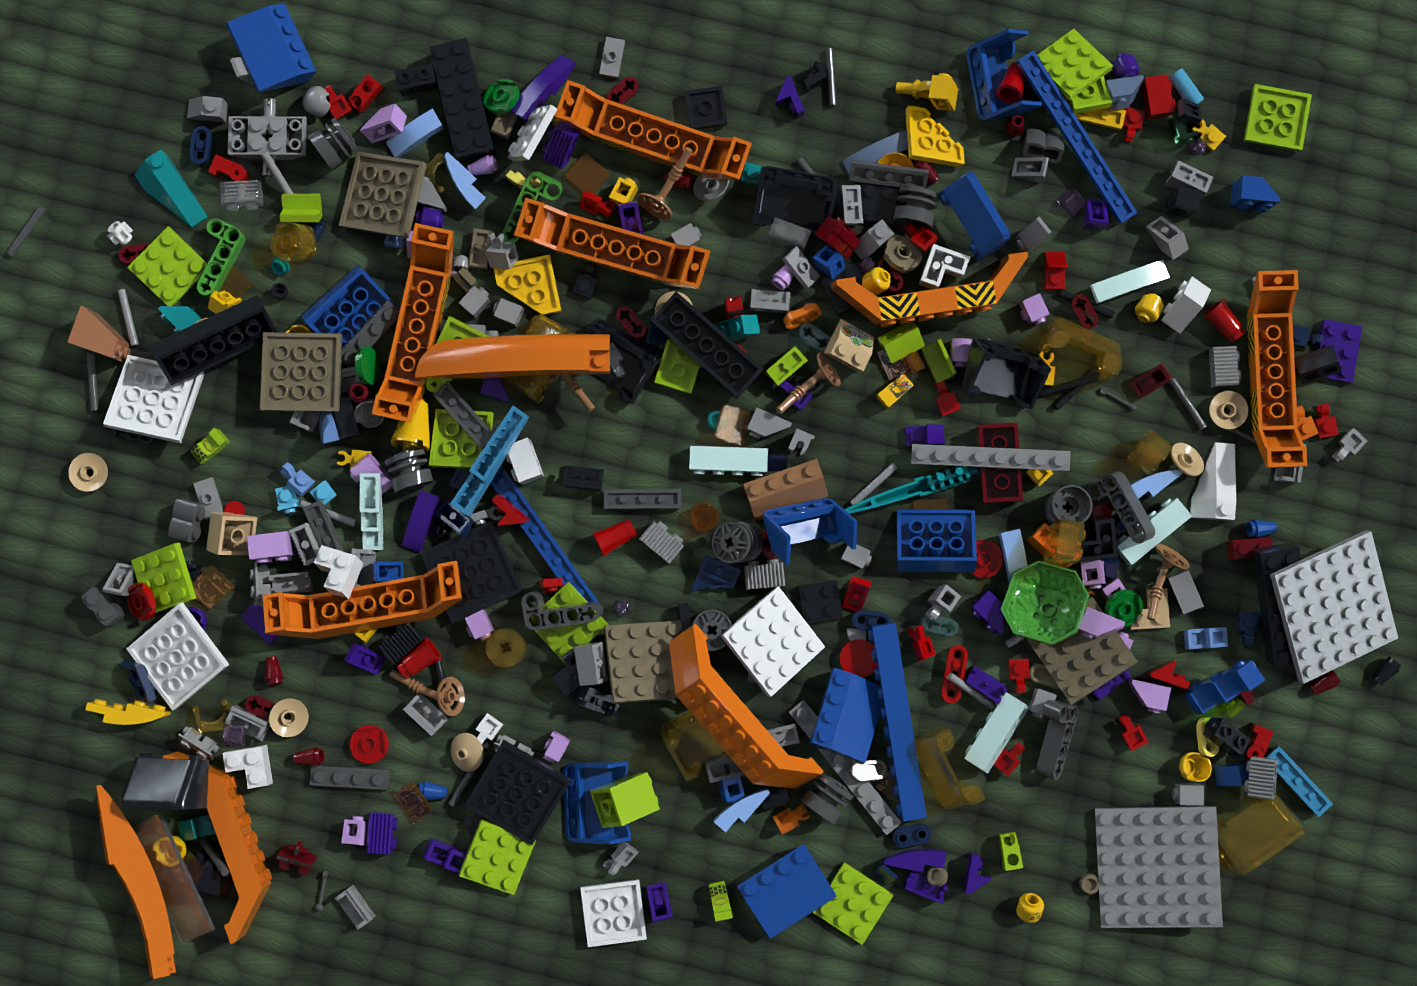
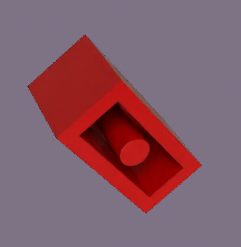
[1141,74,1176,120]

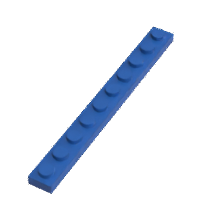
[1016,50,1137,224]
[491,464,599,603]

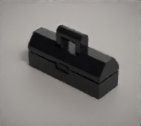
[551,640,608,696]

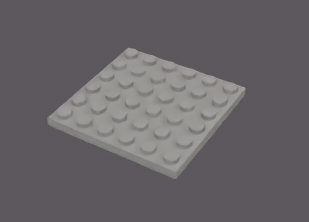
[1270,530,1398,684]
[1095,806,1223,928]

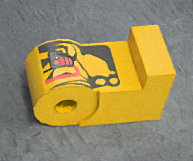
[876,374,913,409]

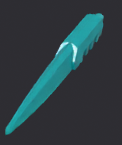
[844,466,978,514]

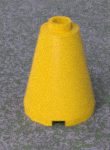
[391,398,430,452]

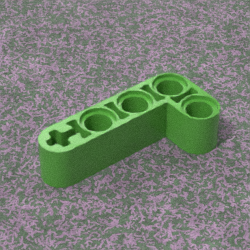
[502,171,563,243]
[197,218,246,299]

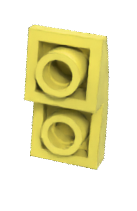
[506,170,540,189]

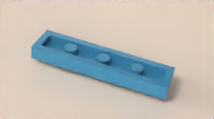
[1265,745,1333,817]

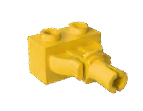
[896,73,958,111]

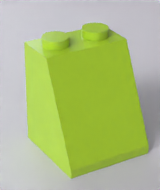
[590,772,660,828]

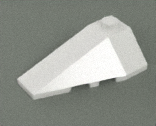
[1190,442,1236,521]

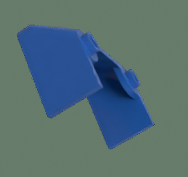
[966,29,1042,120]
[939,171,1011,263]
[763,498,857,565]

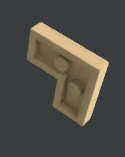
[1129,588,1170,630]

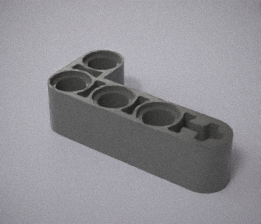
[1087,471,1155,544]
[521,591,603,630]
[1036,700,1078,780]

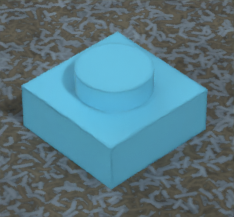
[310,480,338,505]

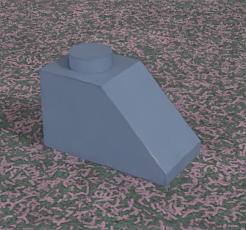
[1106,75,1144,111]

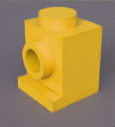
[609,177,638,206]
[208,290,242,314]

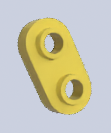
[1196,717,1219,757]

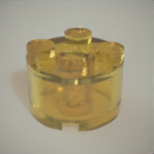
[270,222,317,263]
[1126,429,1173,476]
[486,628,527,668]

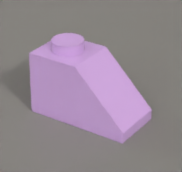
[360,104,407,143]
[1078,607,1125,639]
[1127,679,1171,713]

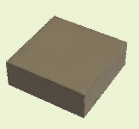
[459,268,478,287]

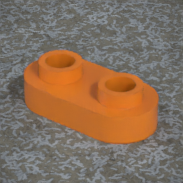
[783,303,822,329]

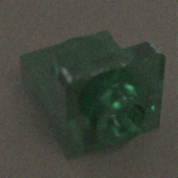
[1169,116,1199,145]

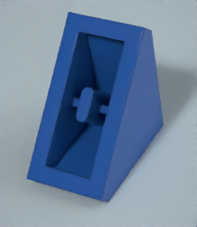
[373,561,404,582]
[1213,762,1249,787]

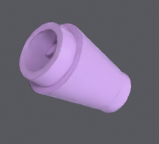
[468,155,498,176]
[771,264,794,290]

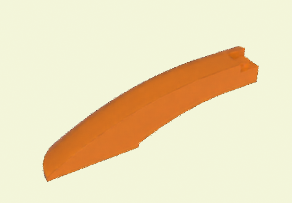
[415,334,610,378]
[96,785,176,979]

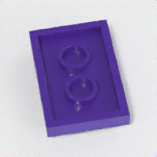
[1317,319,1363,384]

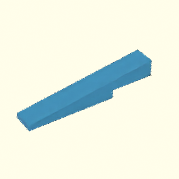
[450,406,529,516]

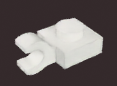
[476,713,503,745]

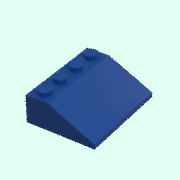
[226,3,316,93]
[302,264,400,347]
[897,510,977,572]
[809,668,882,763]
[737,844,837,939]

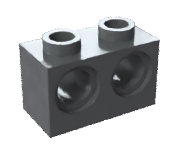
[706,753,745,783]

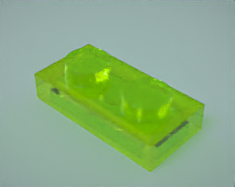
[1215,698,1246,719]

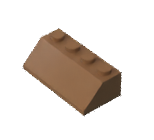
[743,459,829,522]

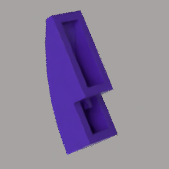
[402,490,440,552]
[423,837,467,873]
[882,848,947,872]

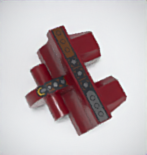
[276,841,317,875]

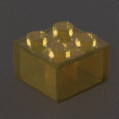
[1043,518,1086,568]

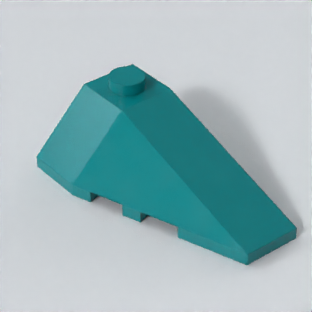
[135,149,209,228]

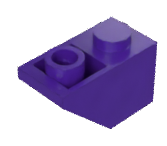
[970,590,1004,634]

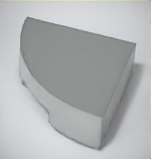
[847,628,866,641]

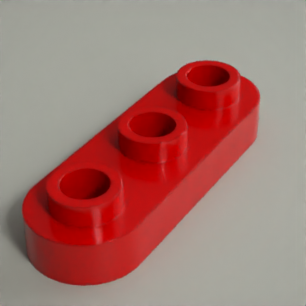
[941,645,968,703]

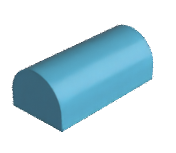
[1169,68,1204,105]

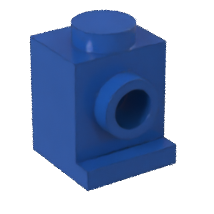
[813,246,846,280]
[717,776,745,803]

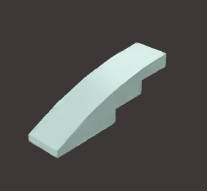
[1090,260,1170,303]
[360,473,383,550]

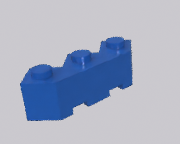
[1183,659,1265,714]

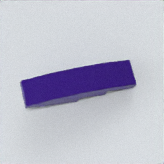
[510,55,576,121]

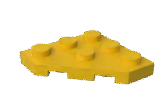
[905,105,965,168]
[494,254,562,315]

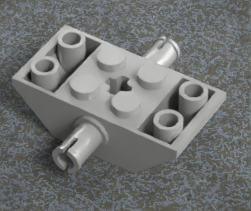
[228,98,307,177]

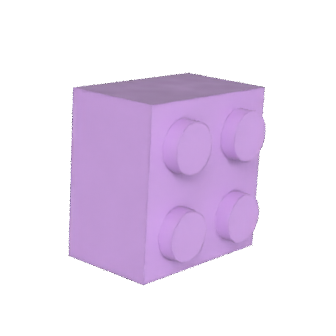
[247,531,297,564]

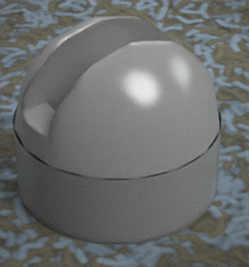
[453,255,469,270]

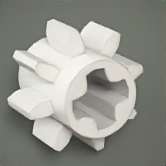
[107,221,133,245]

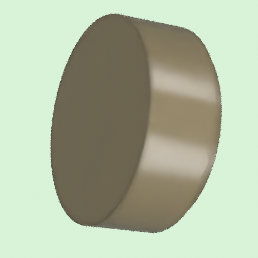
[927,866,948,887]
[1079,873,1099,894]

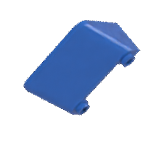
[563,761,631,844]

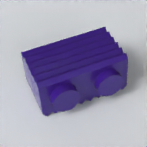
[542,121,581,169]
[366,811,398,855]

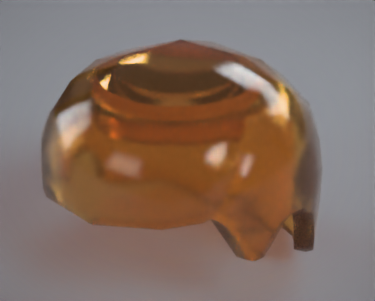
[690,502,719,532]

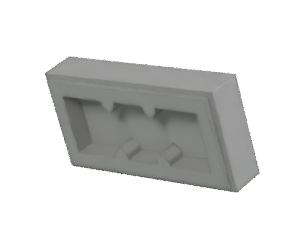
[599,37,625,79]
[782,246,820,289]
[193,477,224,520]
[767,723,800,747]

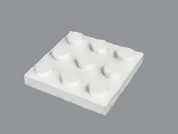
[507,105,557,161]
[581,879,647,947]

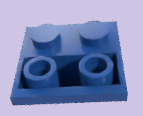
[1230,175,1280,213]

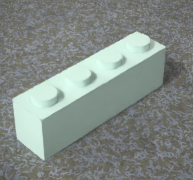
[689,446,768,476]
[1116,498,1192,565]
[964,692,1029,774]

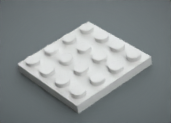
[103,355,204,443]
[721,586,825,697]
[126,602,229,711]

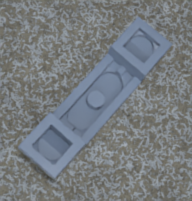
[842,130,908,176]

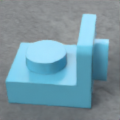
[275,486,300,514]

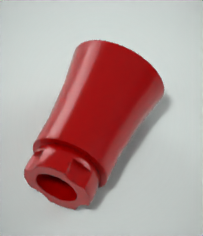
[996,62,1026,105]
[1203,299,1246,343]
[592,519,637,557]
[396,638,442,679]

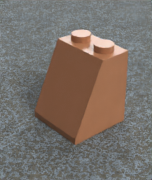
[68,306,130,362]

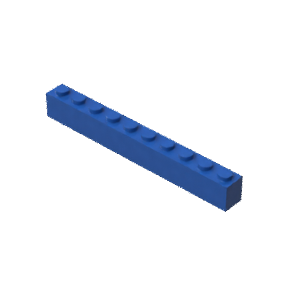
[868,622,927,821]

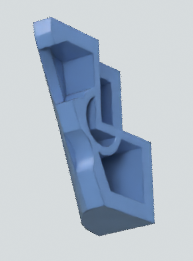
[319,412,339,443]

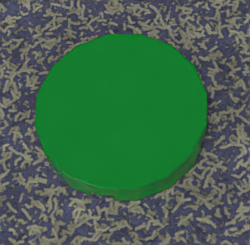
[483,79,520,115]
[355,346,379,385]
[1104,589,1143,627]

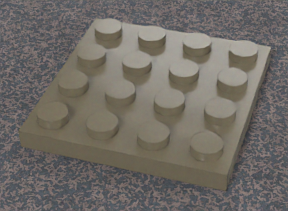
[339,152,427,239]
[260,332,342,412]
[1027,597,1138,705]
[604,621,682,704]

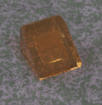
[905,351,926,374]

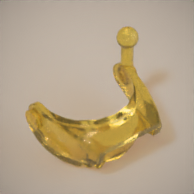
[425,153,463,193]
[193,699,231,732]

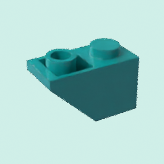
[158,306,202,333]
[714,315,760,341]

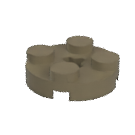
[883,235,922,274]

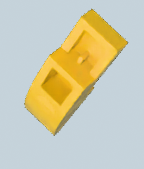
[85,699,171,725]

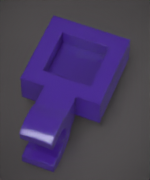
[778,380,813,411]

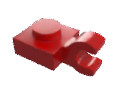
[324,85,353,121]
[1123,107,1145,143]
[579,190,615,217]
[903,222,938,253]
[935,381,961,417]
[1314,403,1339,439]
[539,578,563,593]
[908,625,936,661]
[1008,659,1030,693]
[1118,715,1148,751]
[994,742,1025,777]

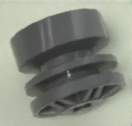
[308,117,359,170]
[893,186,939,229]
[385,449,434,493]
[1044,485,1093,529]
[712,522,763,563]
[693,609,732,651]
[801,774,854,824]

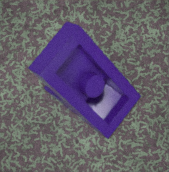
[775,76,805,118]
[618,201,644,235]
[905,424,945,447]
[344,642,386,675]
[963,852,992,895]
[646,882,673,923]

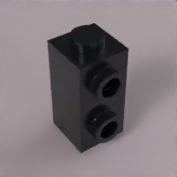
[331,395,362,440]
[1203,717,1251,756]

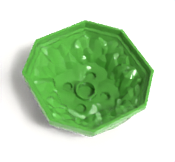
[1001,561,1089,645]

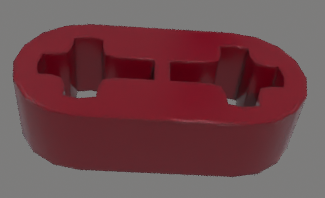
[607,77,639,105]
[119,243,150,265]
[877,258,903,293]
[1071,294,1099,329]
[616,306,646,339]
[245,695,276,720]

